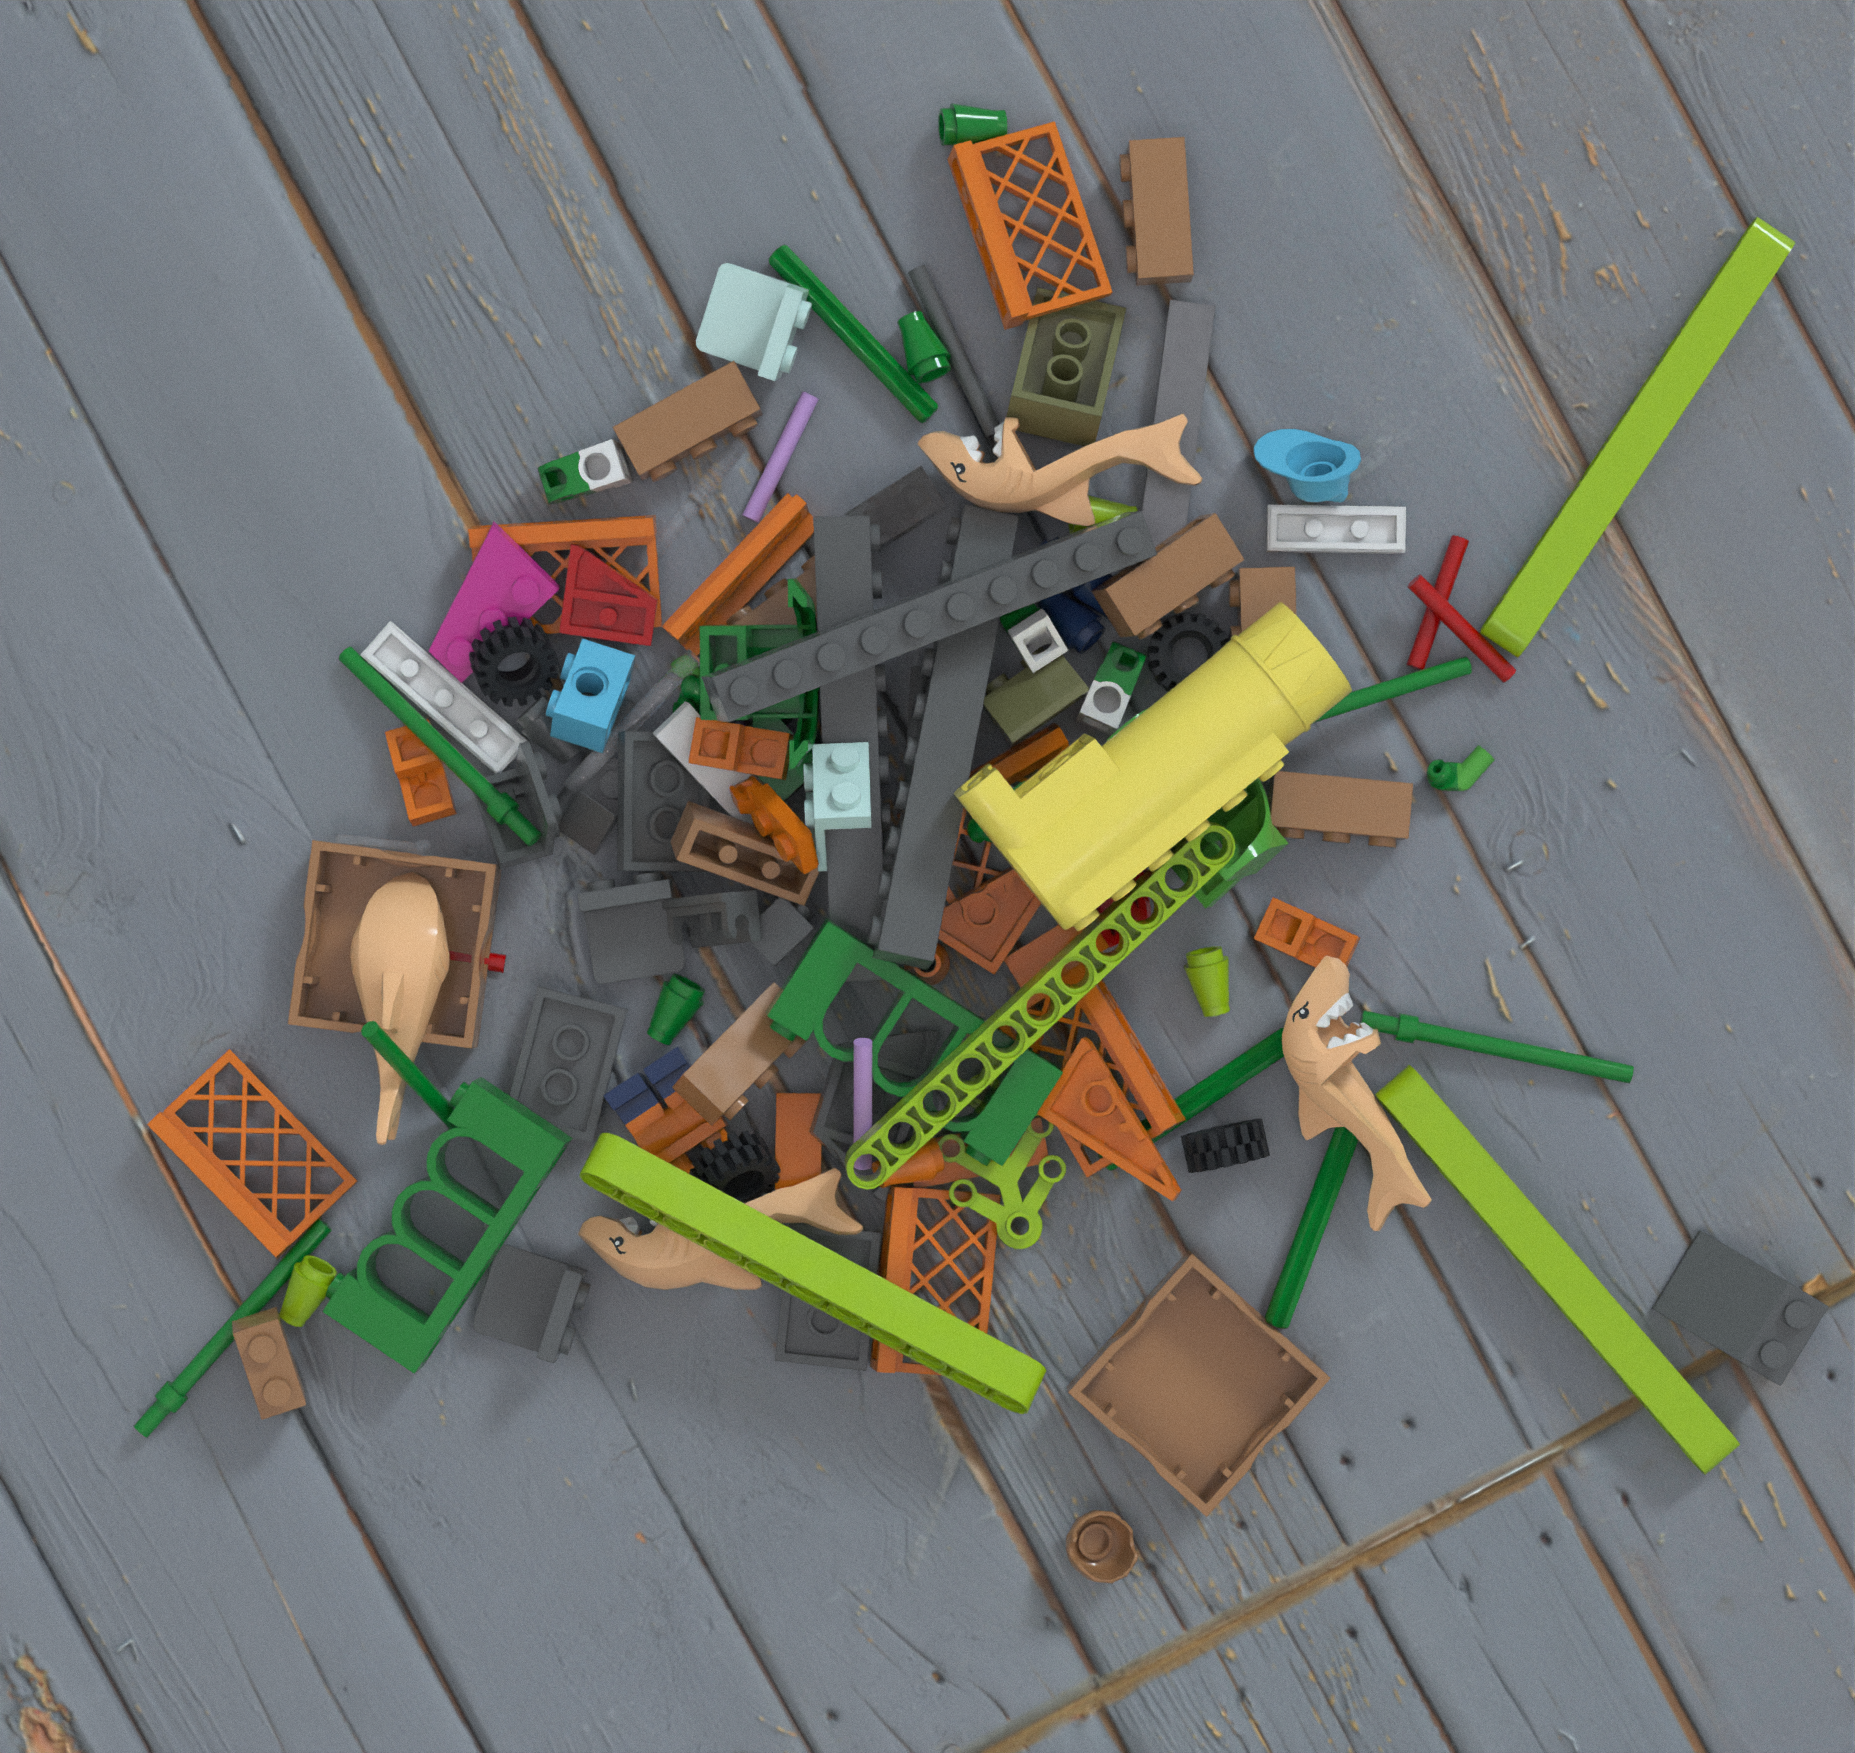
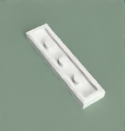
[360,621,530,774]

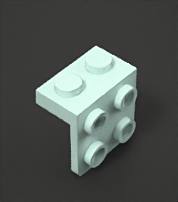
[696,263,812,381]
[804,742,871,871]

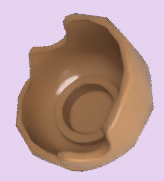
[1066,1510,1139,1584]

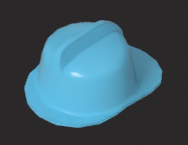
[1254,429,1361,503]

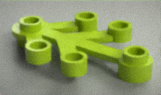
[938,1074,1066,1249]

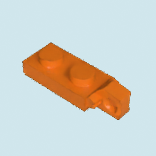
[729,775,819,874]

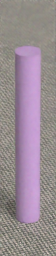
[742,392,819,523]
[854,1038,872,1170]

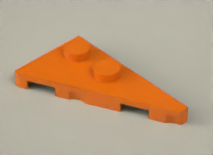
[938,868,1041,975]
[1037,1037,1182,1201]

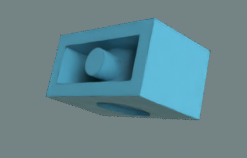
[546,638,635,753]

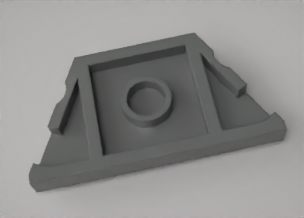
[809,1030,940,1201]

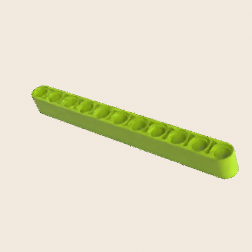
[1479,217,1795,658]
[844,822,1235,1190]
[1374,1065,1740,1475]
[579,1133,1047,1414]

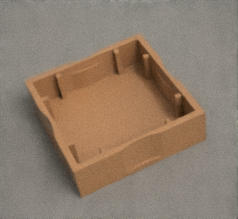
[288,840,502,1049]
[1066,1250,1331,1517]

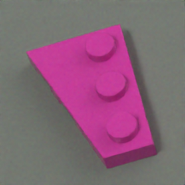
[429,521,560,683]

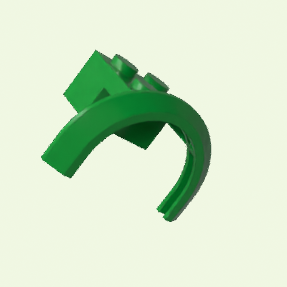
[700,578,820,769]

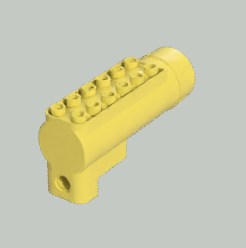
[954,602,1352,931]

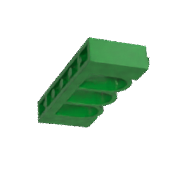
[766,918,1063,1166]
[322,1077,573,1374]

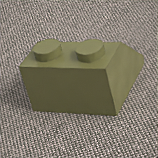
[983,647,1090,747]

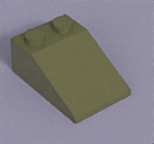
[1006,287,1126,446]

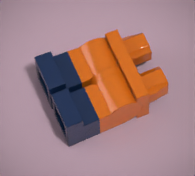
[603,1046,729,1174]

